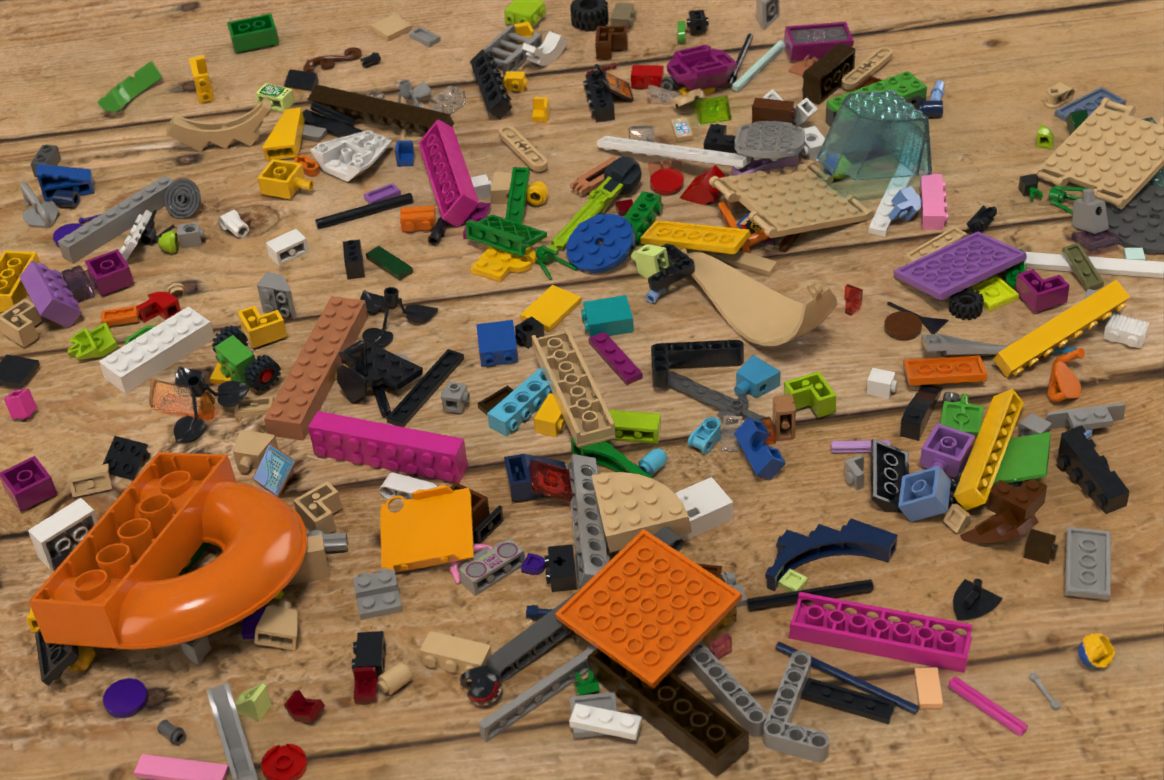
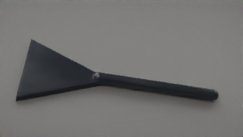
[887,302,948,334]

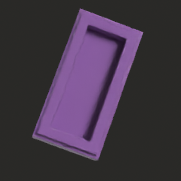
[363,183,401,204]

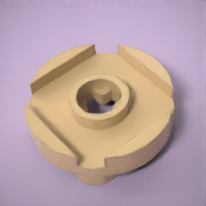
[673,88,705,108]

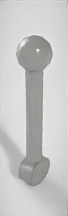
[1029,673,1060,711]

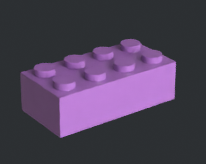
[20,261,82,328]

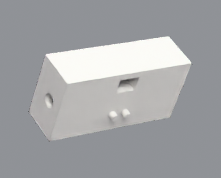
[675,477,733,541]

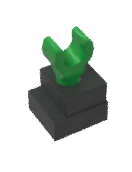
[1018,174,1043,202]

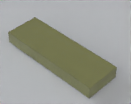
[1062,242,1104,291]

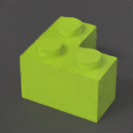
[784,371,837,418]

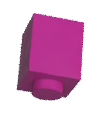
[4,388,37,420]

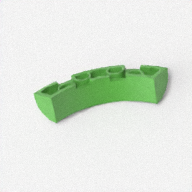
[97,60,163,111]

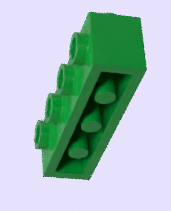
[624,191,663,249]

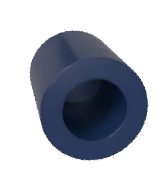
[918,100,943,117]
[52,189,80,208]

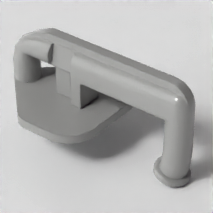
[20,181,59,228]

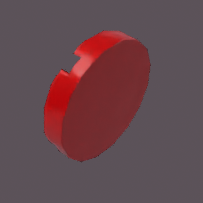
[650,168,684,196]
[261,744,308,780]

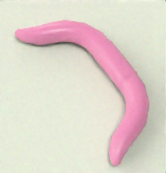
[450,544,494,584]

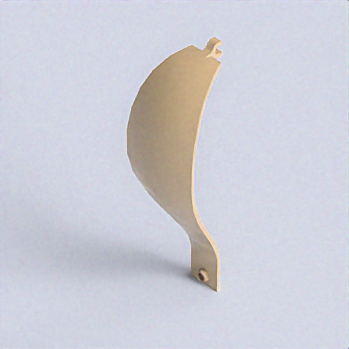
[669,247,838,346]

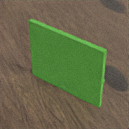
[992,432,1051,486]

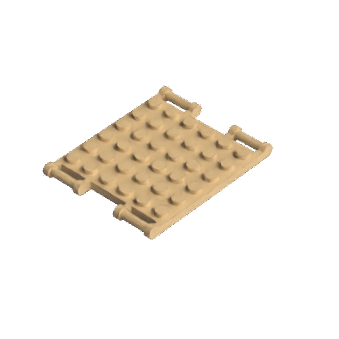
[1032,97,1164,209]
[709,160,875,238]

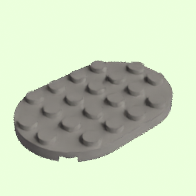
[734,121,805,161]

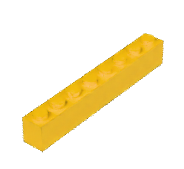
[993,280,1130,378]
[954,388,1024,511]

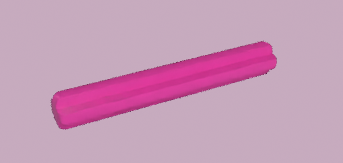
[949,676,1028,736]

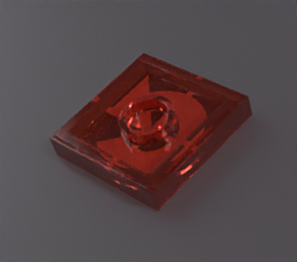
[529,460,572,502]

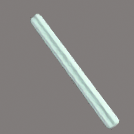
[732,40,785,92]

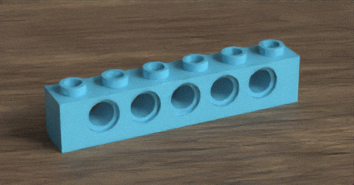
[487,367,553,437]

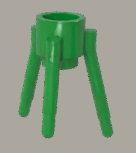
[1048,185,1089,215]
[536,245,577,280]

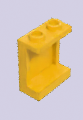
[189,55,215,104]

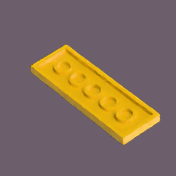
[640,220,751,254]

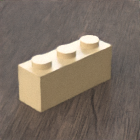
[420,631,492,674]

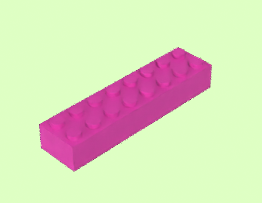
[418,119,479,228]
[308,411,468,484]

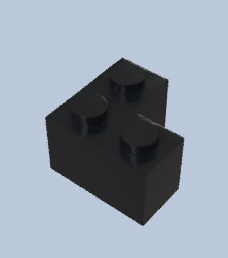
[704,124,738,154]

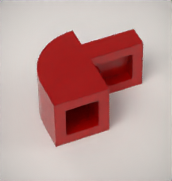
[136,292,181,323]

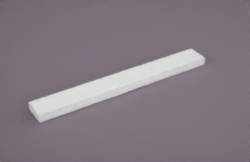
[1025,252,1164,279]

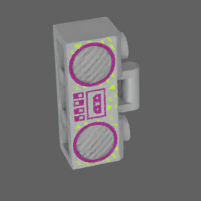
[458,538,525,596]

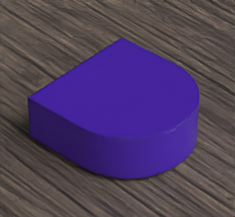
[521,553,545,575]

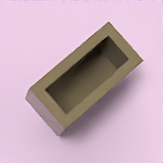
[610,3,637,33]

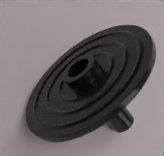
[165,178,201,219]

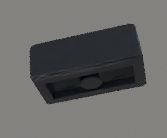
[284,69,319,91]
[473,505,504,544]

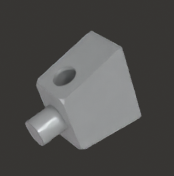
[1072,189,1109,234]

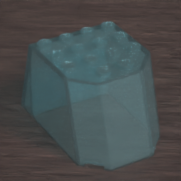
[817,90,932,181]

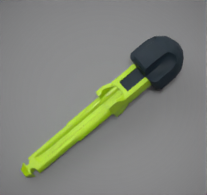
[549,157,642,253]

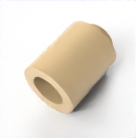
[377,662,413,695]

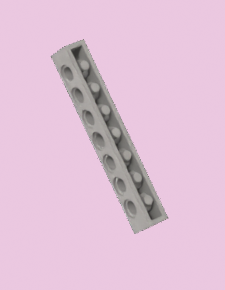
[567,454,610,588]

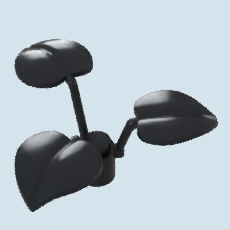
[360,287,438,347]
[174,367,249,443]

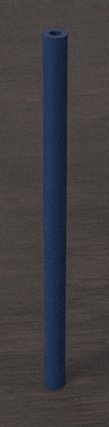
[775,642,919,715]

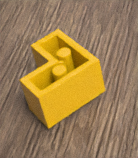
[237,305,287,348]

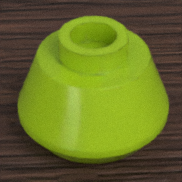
[158,230,179,254]

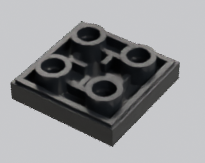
[0,354,40,389]

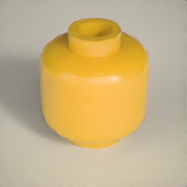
[526,181,549,206]
[67,645,96,672]

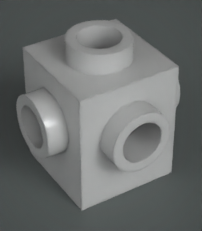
[441,382,470,413]

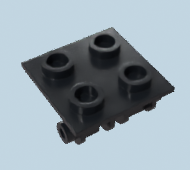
[102,436,150,480]

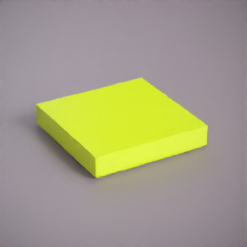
[968,275,1019,312]

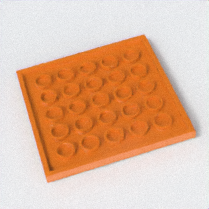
[555,529,742,689]

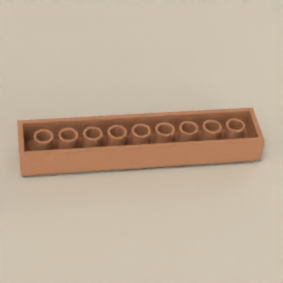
[264,296,368,441]

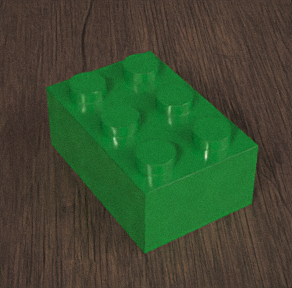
[227,13,279,53]

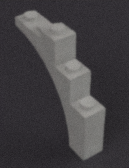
[206,683,258,780]

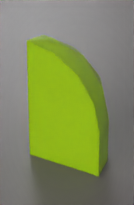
[1036,125,1054,149]

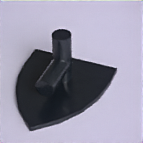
[953,579,1003,621]

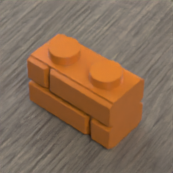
[400,205,437,232]

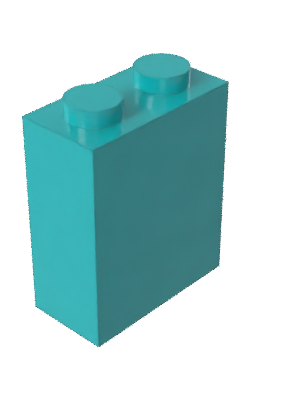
[581,295,634,337]

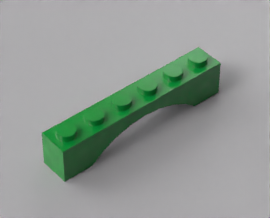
[571,438,653,479]

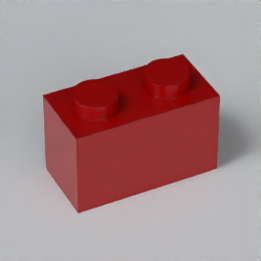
[631,65,664,89]

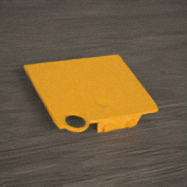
[380,485,474,573]

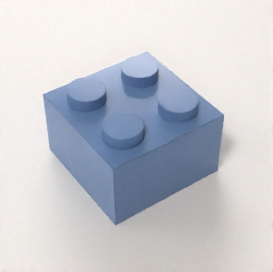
[898,466,951,522]

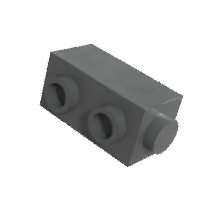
[31,144,61,177]

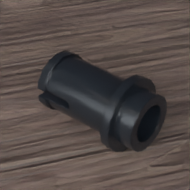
[360,52,381,68]

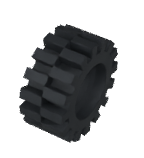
[949,288,984,320]

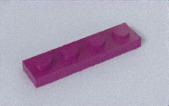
[588,331,643,385]

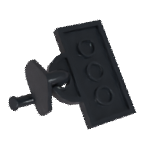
[336,340,423,403]
[35,629,116,686]

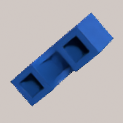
[734,417,786,479]

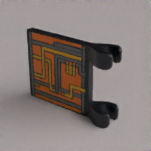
[591,64,634,102]

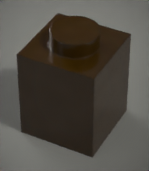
[1023,529,1059,565]

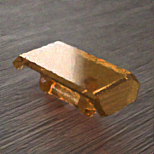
[149,379,215,420]

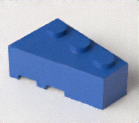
[37,164,95,202]

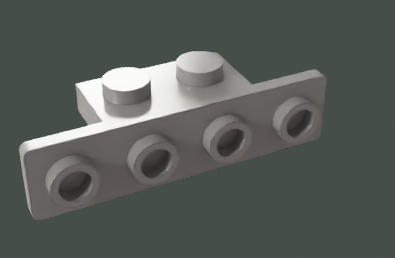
[1046,402,1126,430]

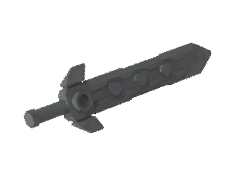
[669,371,767,424]

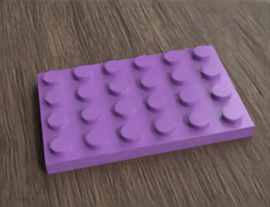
[894,231,1027,300]

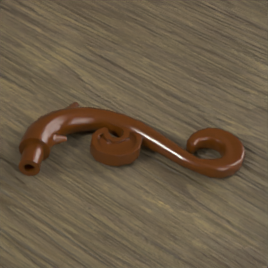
[303,47,362,73]

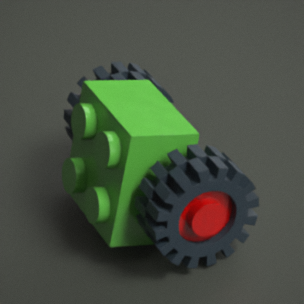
[212,325,281,391]

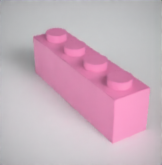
[920,174,948,230]

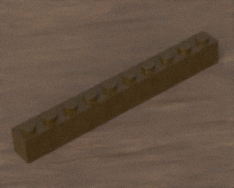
[308,84,455,135]

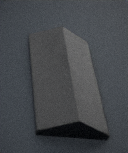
[871,438,909,513]

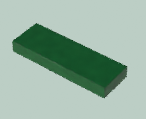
[366,246,413,280]

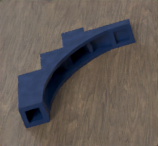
[765,518,898,591]

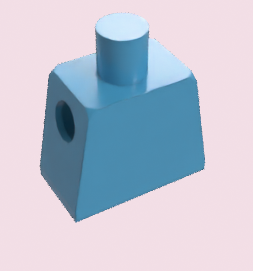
[734,355,781,398]

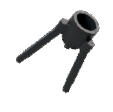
[140,210,175,245]

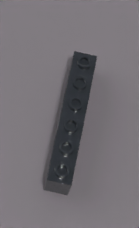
[470,49,513,120]

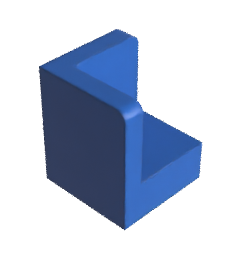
[395,141,415,167]

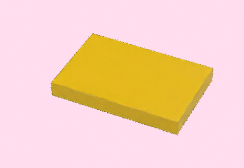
[520,285,582,332]

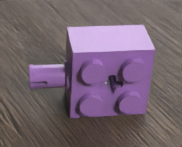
[920,423,975,477]

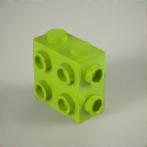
[504,0,546,28]

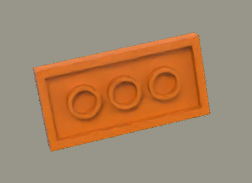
[903,355,987,386]

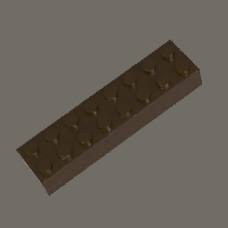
[588,648,749,777]

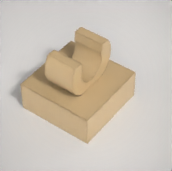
[943,504,972,533]

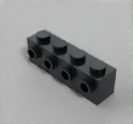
[583,73,615,123]

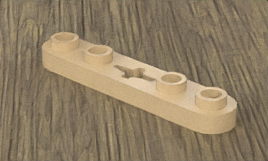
[842,47,893,91]
[499,125,548,172]

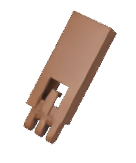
[570,156,618,195]

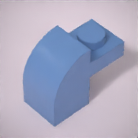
[888,186,921,222]

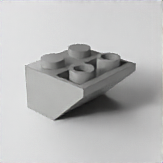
[257,272,296,319]

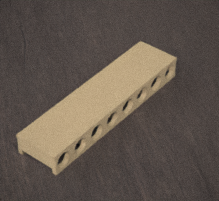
[532,327,616,448]

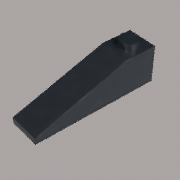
[900,384,942,441]

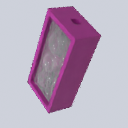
[784,22,854,61]

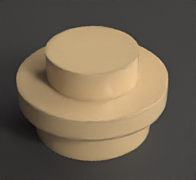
[167,283,185,299]

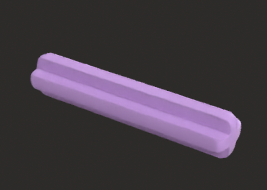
[831,440,891,453]

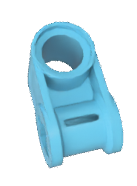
[688,417,721,454]

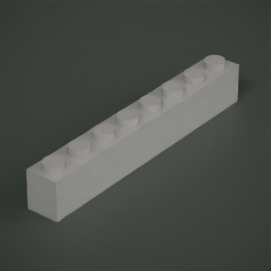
[58,176,174,264]

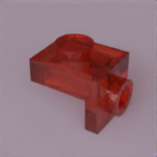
[844,284,863,316]

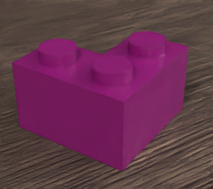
[1015,269,1070,313]

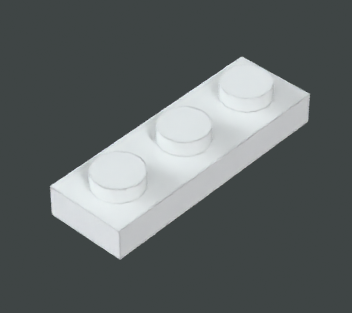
[569,703,642,740]

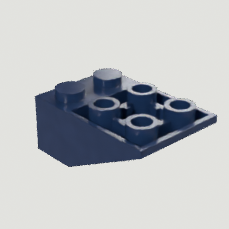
[504,454,569,502]

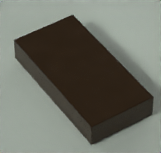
[477,385,513,416]

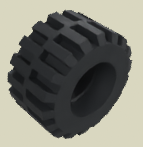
[570,0,609,31]

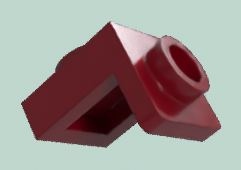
[353,667,378,703]
[284,690,325,722]

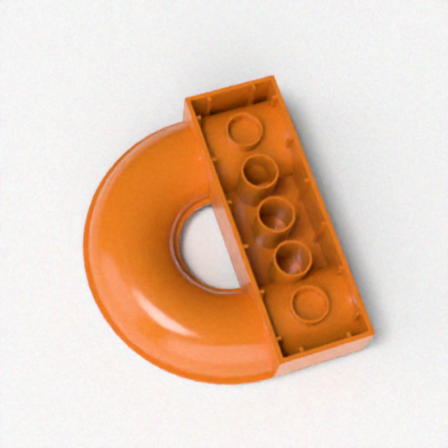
[29,452,308,649]

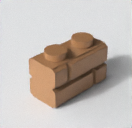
[772,395,796,441]

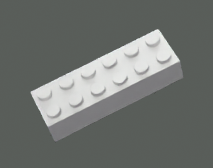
[99,306,214,394]

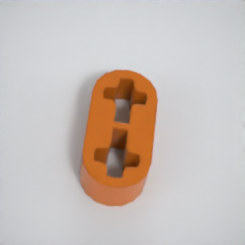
[294,155,320,177]

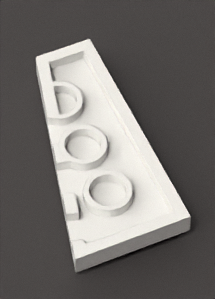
[119,210,152,261]

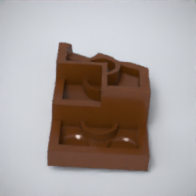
[960,508,1039,543]

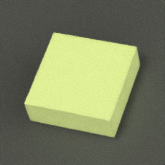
[778,569,808,592]

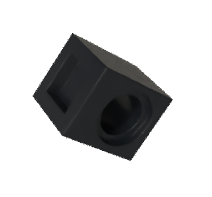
[515,316,545,349]

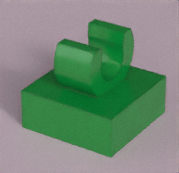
[573,669,600,696]

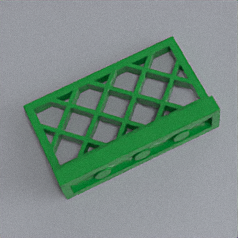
[466,214,547,257]

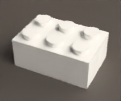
[28,498,98,571]

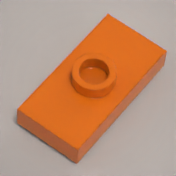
[101,306,139,326]

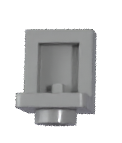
[844,455,864,491]

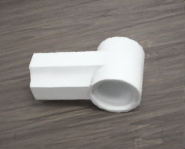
[218,210,250,238]

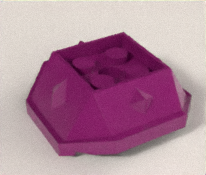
[667,45,737,91]

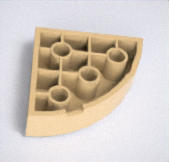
[592,472,692,552]

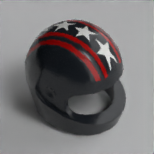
[460,666,502,706]

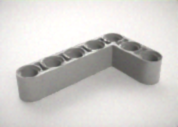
[763,651,829,762]

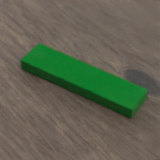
[505,167,530,224]

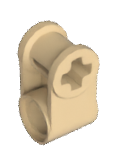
[1045,82,1075,109]

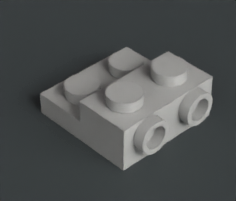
[353,568,402,620]

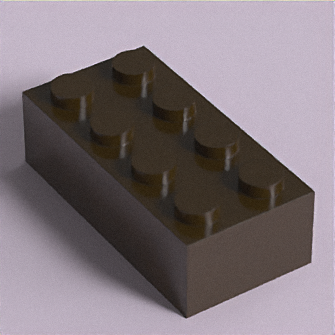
[802,43,855,105]

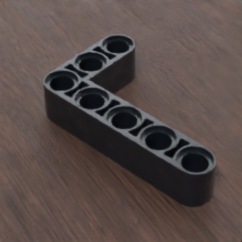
[651,340,744,388]

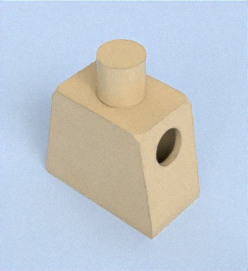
[490,172,530,204]
[233,430,278,473]
[254,601,297,651]

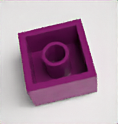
[85,249,134,296]
[0,456,57,512]

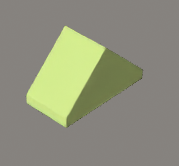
[235,683,272,722]

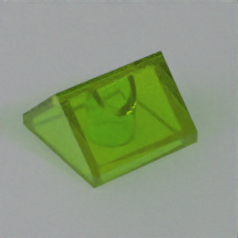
[693,95,732,125]

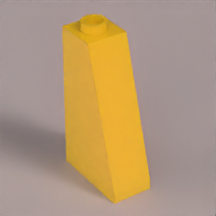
[262,108,305,161]

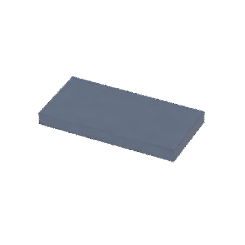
[1054,87,1126,122]

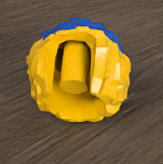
[1078,633,1115,669]

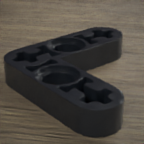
[648,244,695,291]

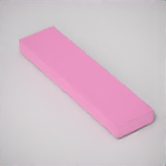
[134,754,230,780]

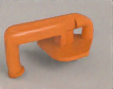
[1047,347,1085,402]

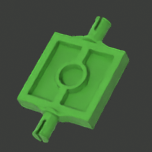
[940,393,984,438]

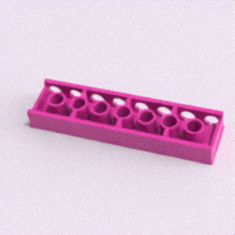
[788,592,972,673]

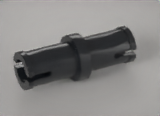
[427,217,448,245]

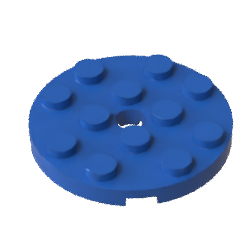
[566,214,635,273]

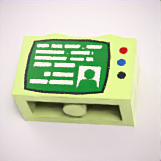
[256,83,295,112]

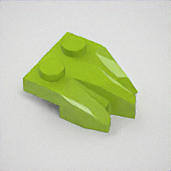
[67,322,119,360]

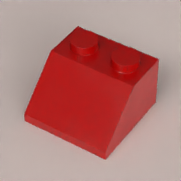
[680,165,726,205]

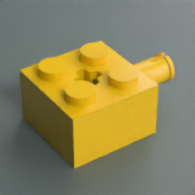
[257,159,314,199]

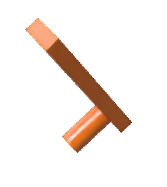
[718,201,768,254]

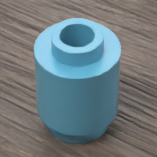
[638,448,668,476]

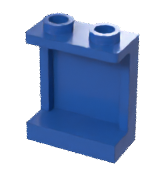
[476,320,518,367]

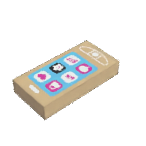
[671,117,693,142]

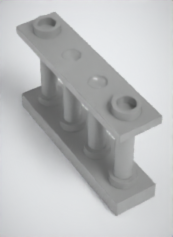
[477,25,543,76]

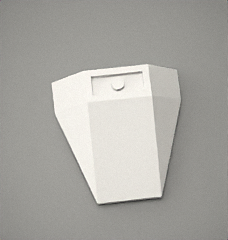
[311,130,392,182]

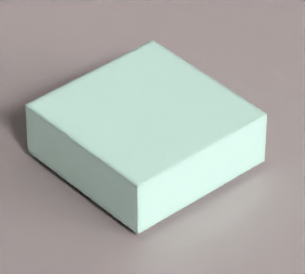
[1123,248,1145,261]

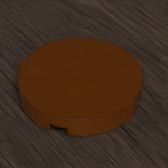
[884,311,922,340]

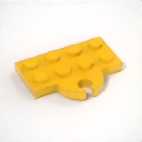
[470,245,536,282]

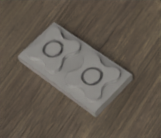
[1065,527,1111,600]

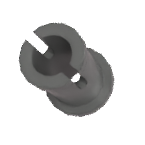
[157,719,186,744]

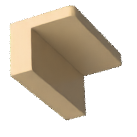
[68,464,113,497]

